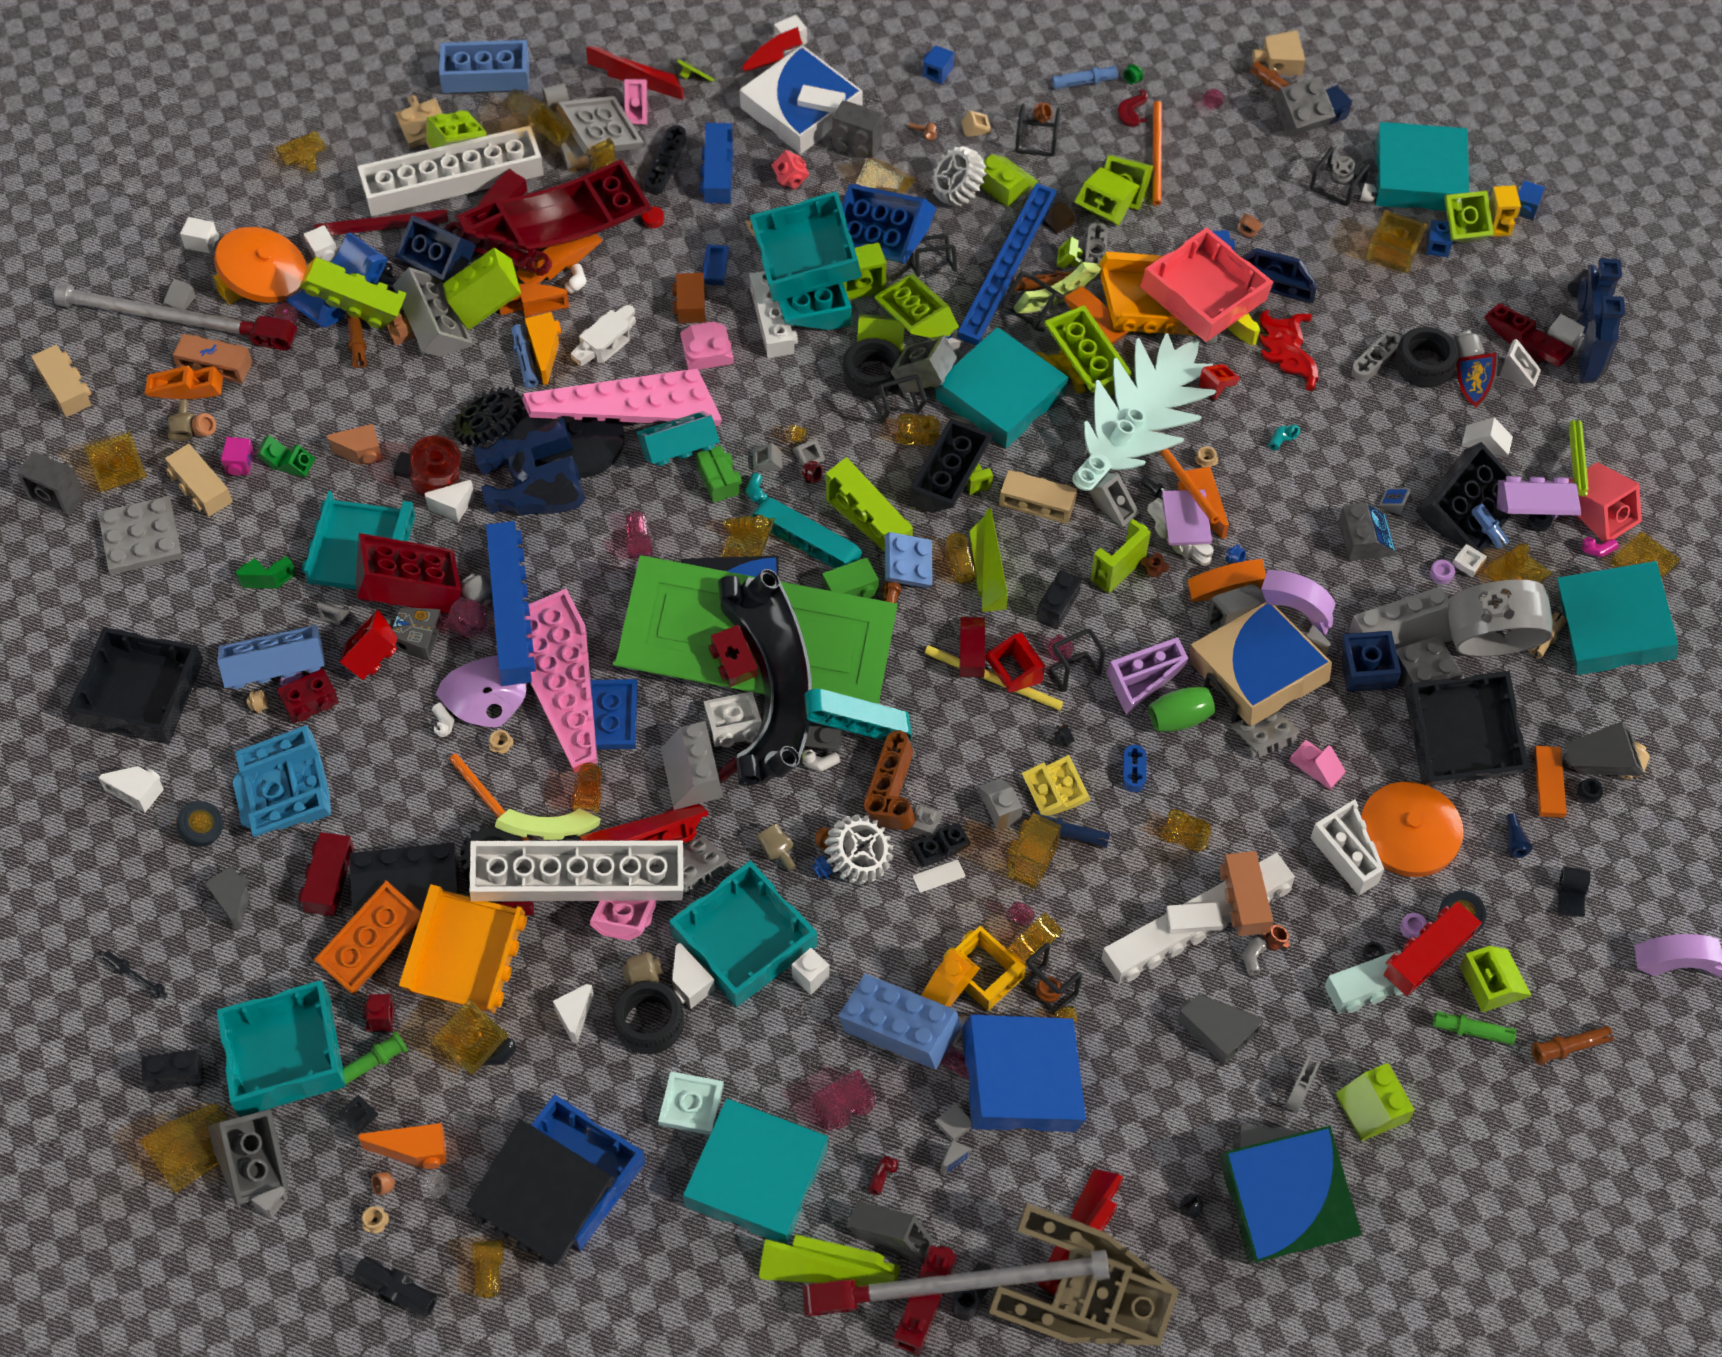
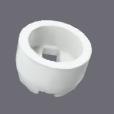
[1360,183,1378,202]

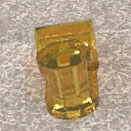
[895,414,940,446]
[1159,809,1211,851]

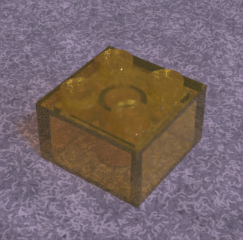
[1366,210,1428,274]
[1006,813,1061,890]

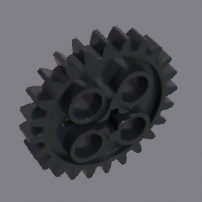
[451,387,524,447]

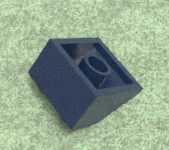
[1342,631,1401,692]

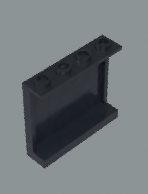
[466,1119,617,1268]

